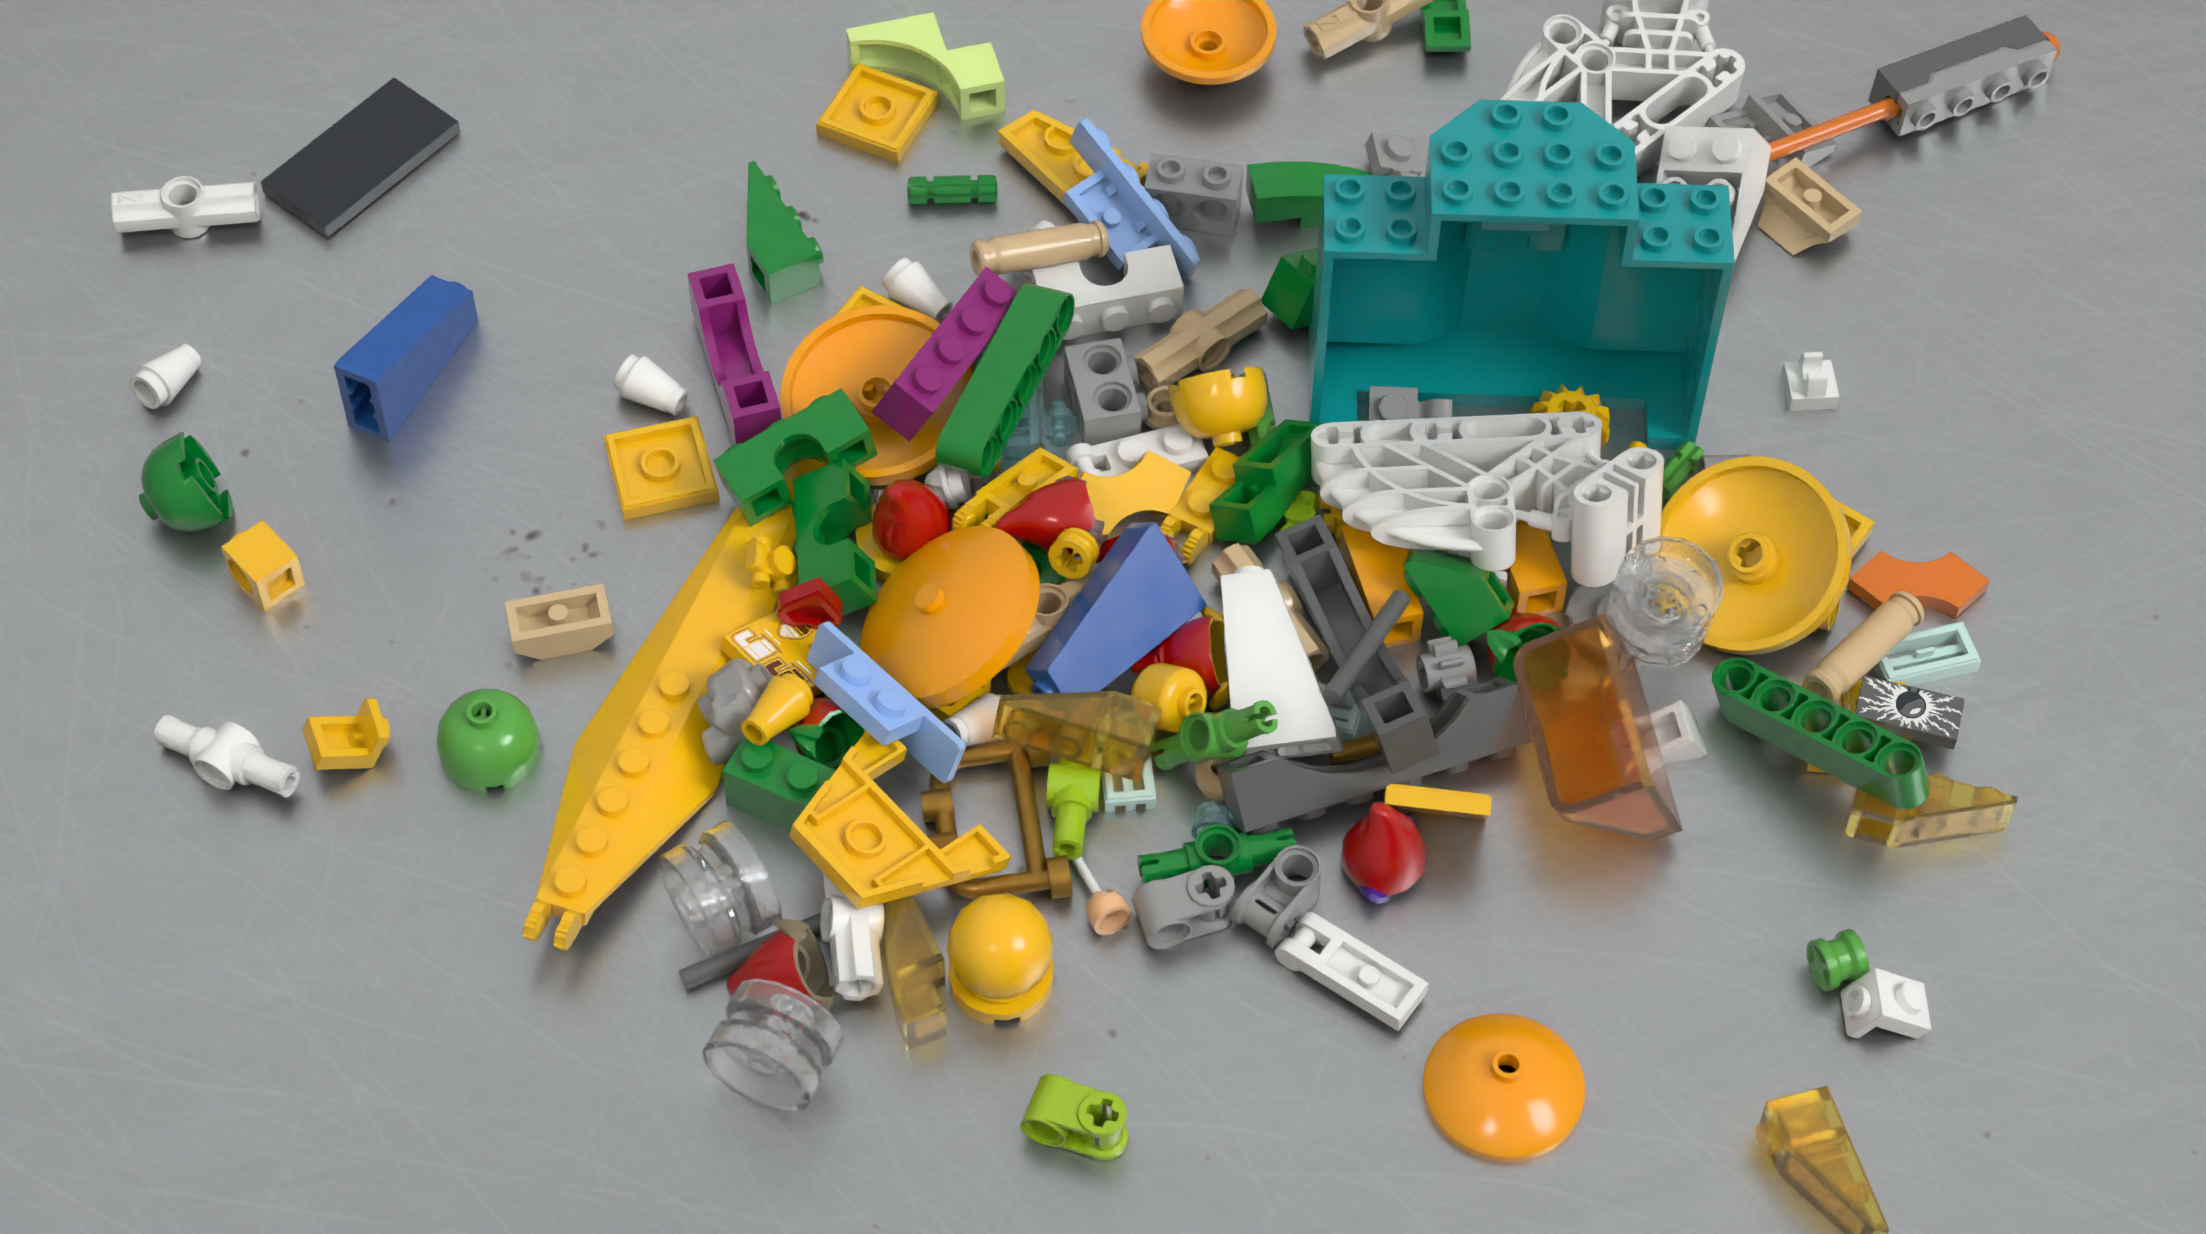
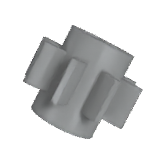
[1416,636,1477,702]

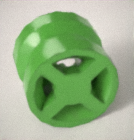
[1806,929,1869,992]

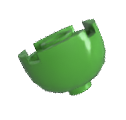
[437,689,541,793]

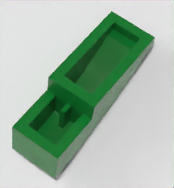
[1246,161,1372,229]
[1209,419,1324,544]

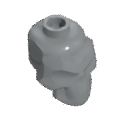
[697,658,773,765]

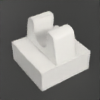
[1781,351,1840,411]

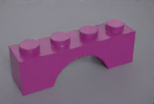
[687,263,782,445]
[872,267,1018,442]

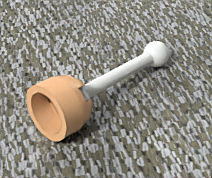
[1072,857,1132,935]

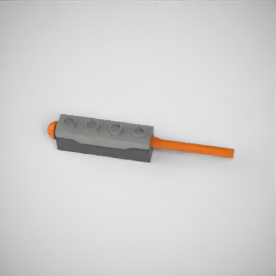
[1768,15,2060,162]

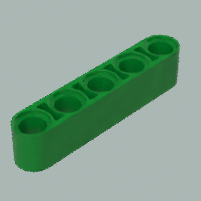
[935,283,1075,478]
[1712,657,1930,809]

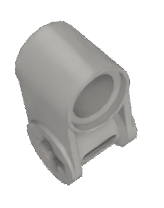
[1230,845,1321,949]
[1131,865,1235,949]

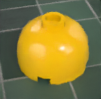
[1168,367,1267,447]

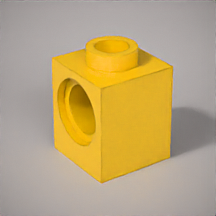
[221,520,305,612]

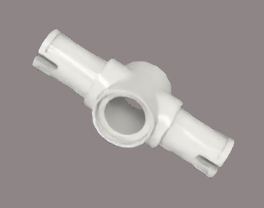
[154,714,300,798]

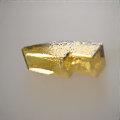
[885,895,947,1051]

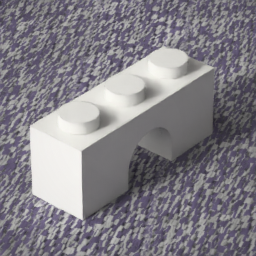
[1032,245,1184,340]

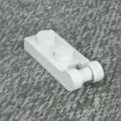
[1064,424,1209,478]
[1275,912,1429,1031]

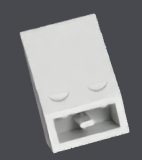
[1656,126,1771,261]

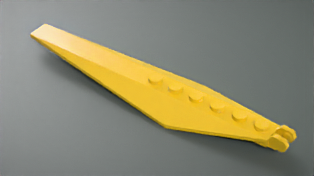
[522,460,816,952]

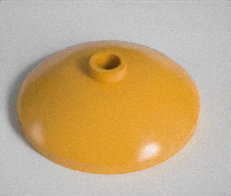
[1141,0,1277,85]
[1422,1013,1585,1162]

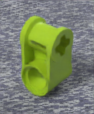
[1020,1074,1129,1161]

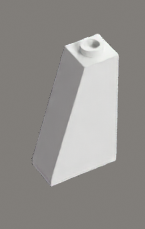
[1220,566,1344,759]

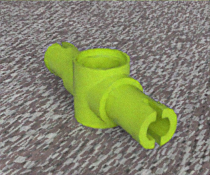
[1046,717,1102,860]

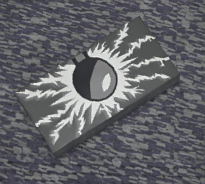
[1855,675,1965,750]

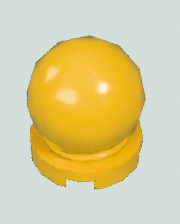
[947,893,1054,1025]

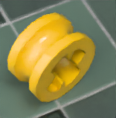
[1048,527,1099,579]

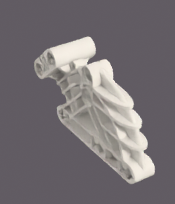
[1500,0,1746,177]
[1311,411,1664,587]

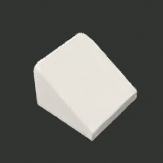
[1636,700,1707,765]

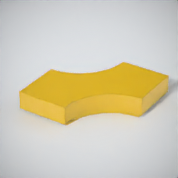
[1079,450,1191,539]

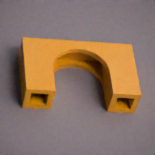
[1339,509,1567,648]

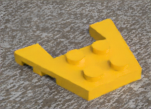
[789,730,1011,910]

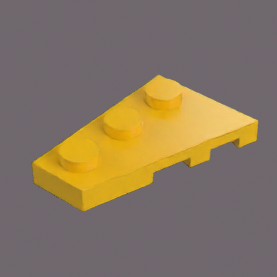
[998,109,1149,211]

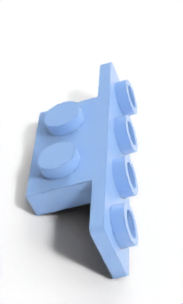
[1062,118,1201,282]
[807,621,966,783]

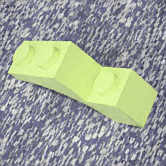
[846,12,1005,121]

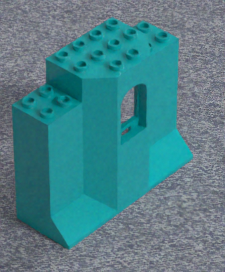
[1308,99,1735,450]

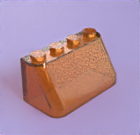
[1514,613,1683,841]

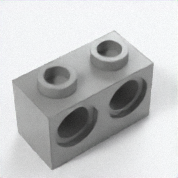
[1144,153,1243,237]
[1064,338,1148,446]

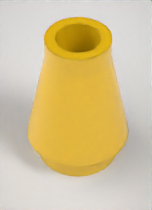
[741,673,814,746]

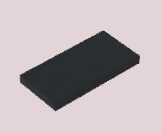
[261,77,460,238]

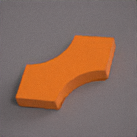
[1847,551,1990,619]

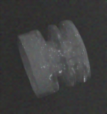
[1604,536,1723,669]

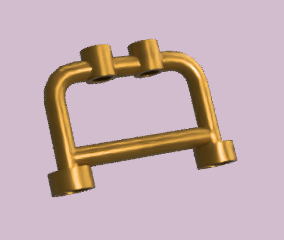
[920,725,1073,899]

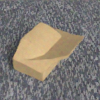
[1757,157,1863,256]
[504,583,614,660]

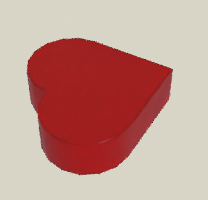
[777,577,843,629]

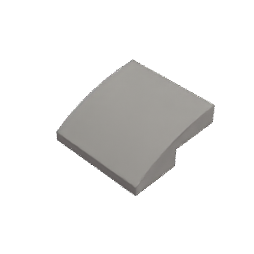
[1705,87,1838,177]

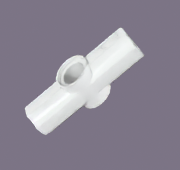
[111,176,260,238]
[820,873,884,1001]

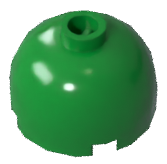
[139,432,234,533]

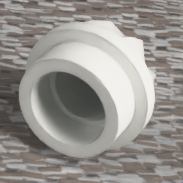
[924,466,972,510]

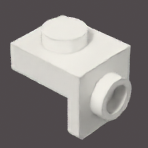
[1841,968,1932,1039]

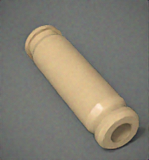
[970,220,1109,276]
[1805,591,1924,703]

